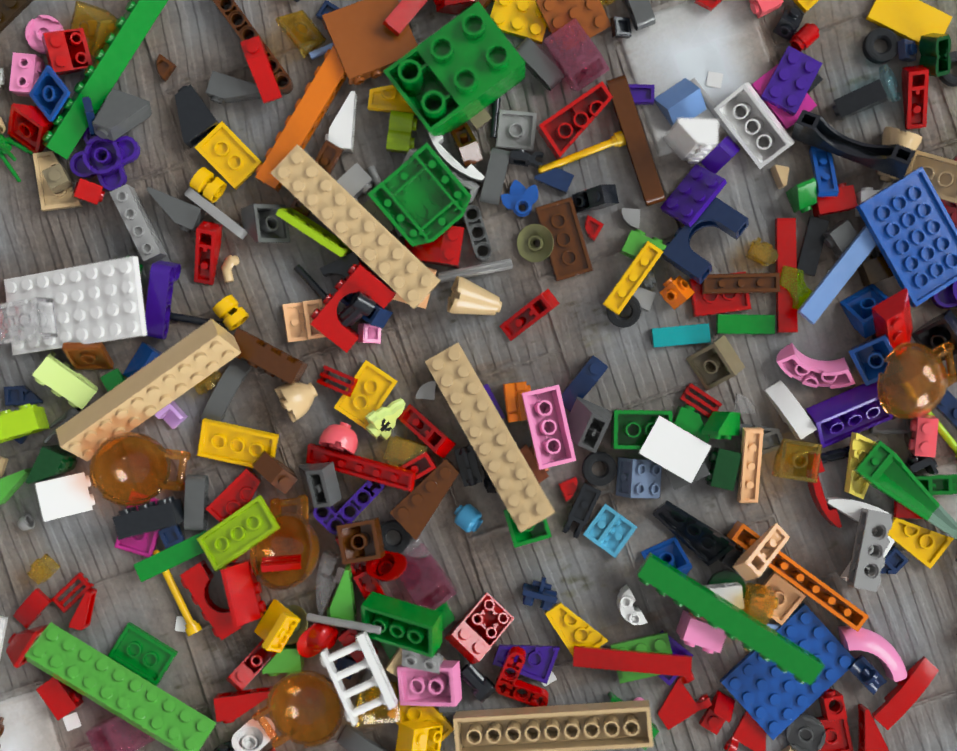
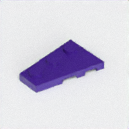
[492,644,560,684]

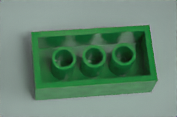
[361,592,442,658]

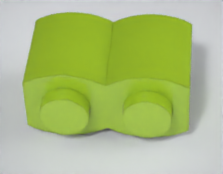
[386,110,418,154]

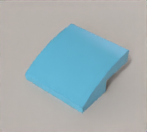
[583,504,638,558]

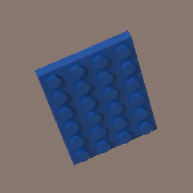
[856,166,957,307]
[719,603,855,740]

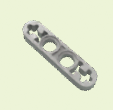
[184,186,248,240]

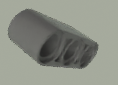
[624,0,656,31]
[515,37,565,91]
[480,147,511,205]
[464,205,491,261]
[184,475,209,531]

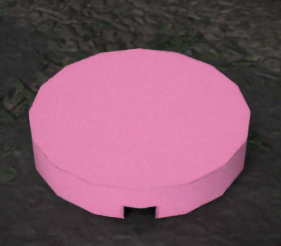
[25,15,64,54]

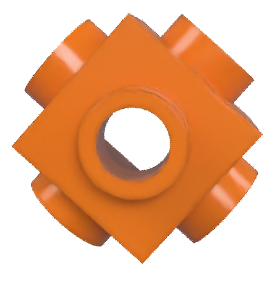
[659,275,695,310]

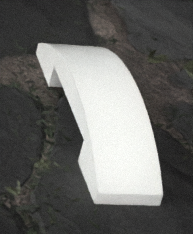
[428,132,485,183]

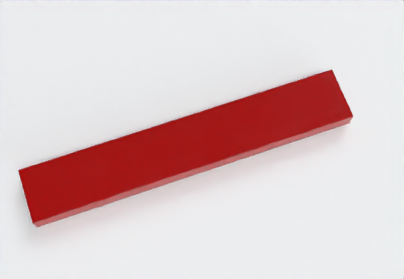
[775,218,798,333]
[306,443,416,492]
[573,646,692,677]

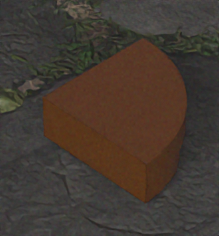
[156,54,177,82]

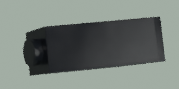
[832,79,888,119]
[175,84,219,148]

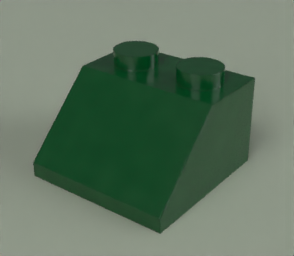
[26,445,77,484]

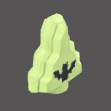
[365,398,406,440]

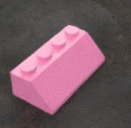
[521,385,576,470]

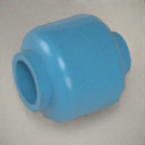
[454,504,483,532]

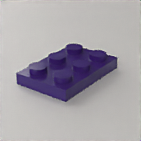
[761,46,823,116]
[660,164,727,228]

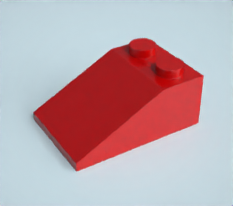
[404,225,465,268]

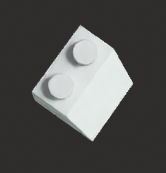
[34,472,95,522]

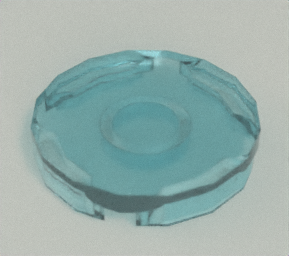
[879,64,901,103]

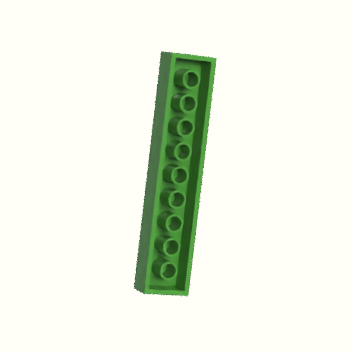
[25,622,216,751]

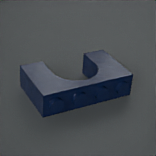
[662,197,749,285]

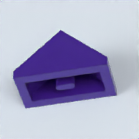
[700,136,741,174]

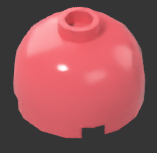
[319,422,358,455]

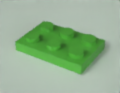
[610,631,672,684]

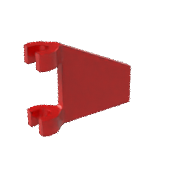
[657,671,713,730]
[724,711,766,751]

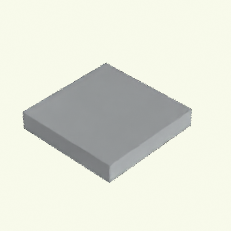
[496,109,537,152]

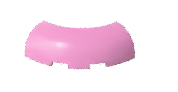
[776,343,855,389]
[838,626,908,682]

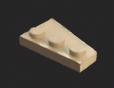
[33,151,83,211]

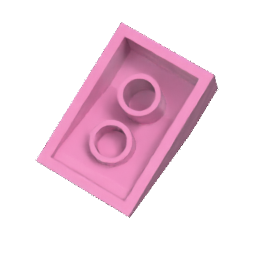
[397,660,462,707]

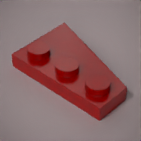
[206,467,261,522]

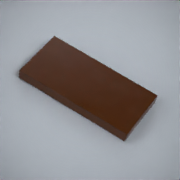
[535,197,593,282]

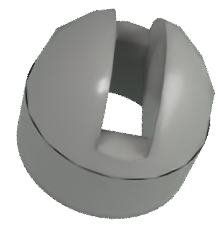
[17,514,35,531]

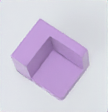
[154,401,188,429]

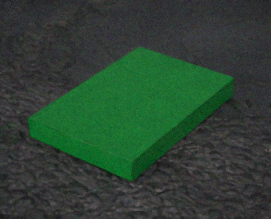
[108,622,178,686]

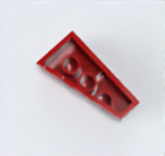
[536,81,613,160]

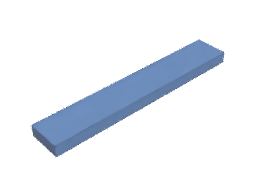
[797,225,877,324]

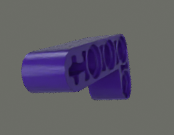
[145,260,181,340]
[313,480,386,535]

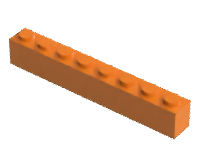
[255,45,347,192]
[727,521,869,632]

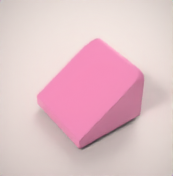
[357,323,381,344]

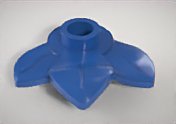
[501,180,538,217]

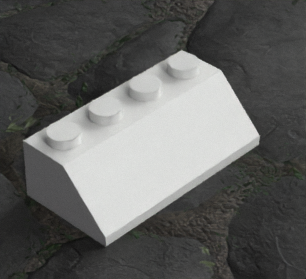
[714,82,795,169]
[664,118,719,164]

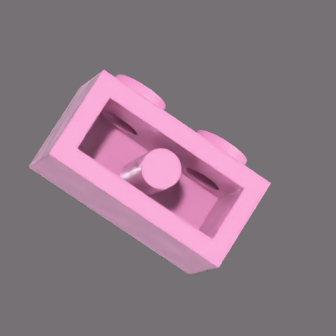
[9,52,45,97]

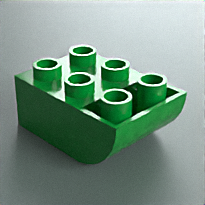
[383,1,525,136]

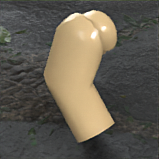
[221,255,239,283]

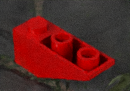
[226,640,277,692]

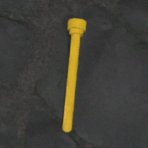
[538,131,626,174]
[153,549,202,636]

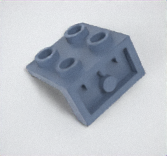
[616,457,662,498]

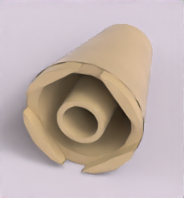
[877,127,923,183]
[447,276,502,315]

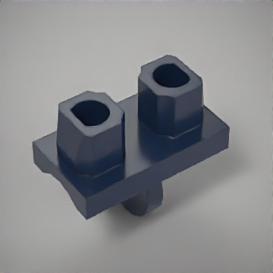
[522,577,557,611]
[848,655,887,695]

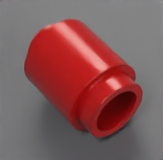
[790,23,819,52]

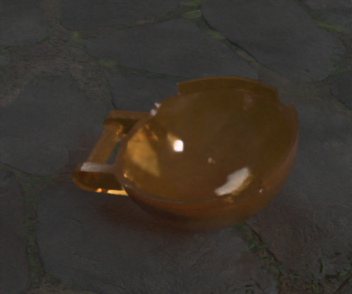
[878,342,957,419]
[89,432,191,506]
[250,494,320,590]
[252,670,344,748]

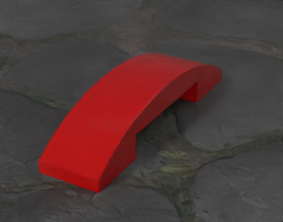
[807,452,842,528]

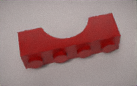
[180,560,243,641]

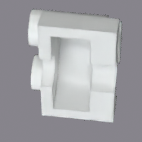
[616,584,647,625]

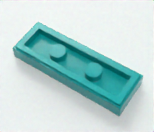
[651,323,711,348]

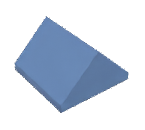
[654,78,706,127]

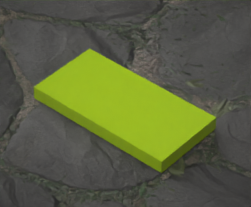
[276,207,352,257]
[197,495,280,571]

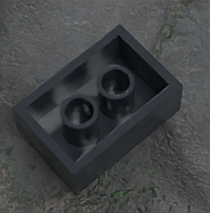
[112,496,184,540]

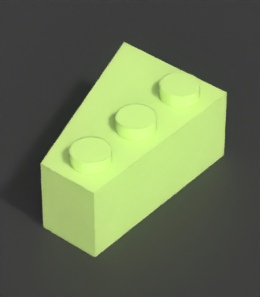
[32,351,98,410]

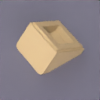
[770,165,790,190]

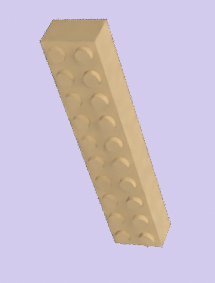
[271,144,441,309]
[56,319,241,462]
[425,343,555,532]
[453,700,654,751]

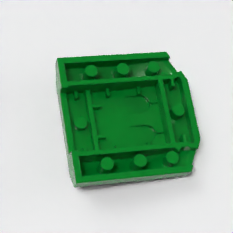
[368,142,472,247]

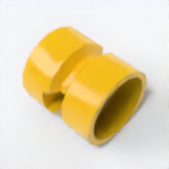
[190,167,227,203]
[212,295,249,331]

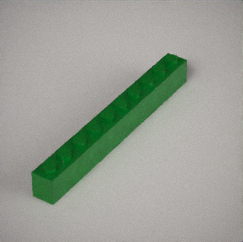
[42,0,168,159]
[637,552,825,686]

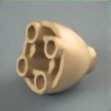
[274,382,318,422]

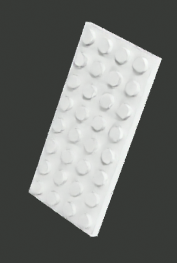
[4,256,147,355]

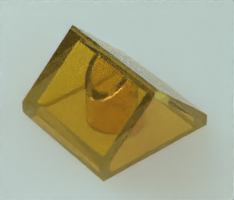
[275,10,326,58]

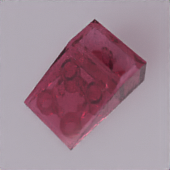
[543,18,610,92]
[399,543,457,610]
[86,715,155,751]

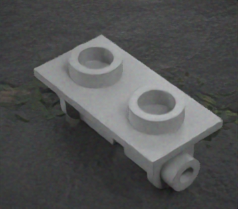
[402,649,443,674]

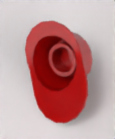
[366,551,407,582]
[296,622,339,658]

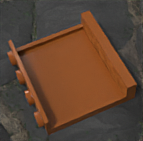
[322,0,418,85]

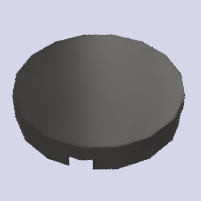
[786,714,826,751]

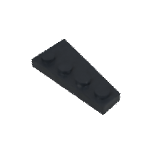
[653,500,736,566]

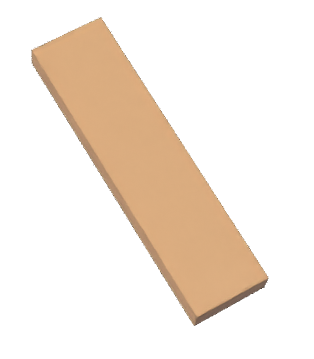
[737,427,764,503]

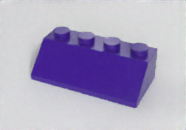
[806,381,893,448]

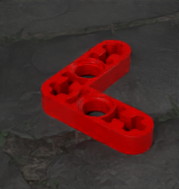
[495,646,549,707]

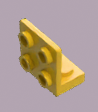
[254,599,301,653]

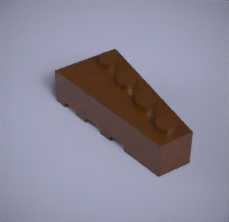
[233,328,308,385]
[389,458,460,540]

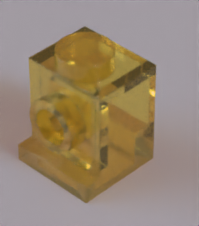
[745,237,779,267]
[194,370,222,395]
[27,554,60,585]

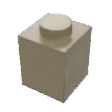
[42,163,74,194]

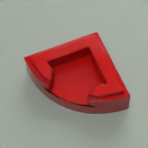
[584,215,604,241]
[558,476,578,501]

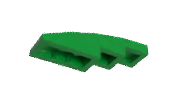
[915,474,957,496]

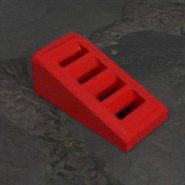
[68,588,97,630]

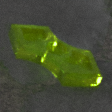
[780,266,813,310]

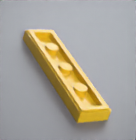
[602,241,664,315]

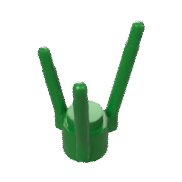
[0,134,33,182]

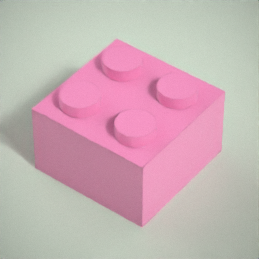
[676,610,726,654]

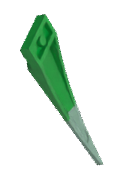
[854,440,957,540]

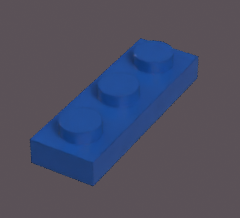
[809,146,839,197]

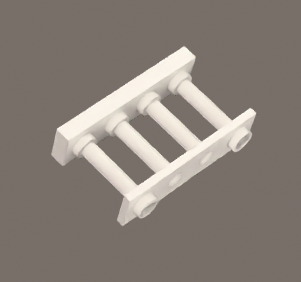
[320,631,398,726]

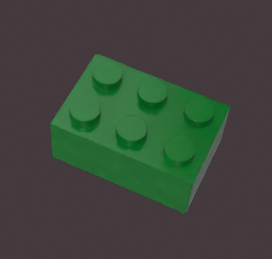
[611,410,673,449]

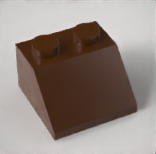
[336,517,385,565]

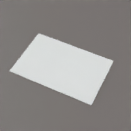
[639,416,711,483]

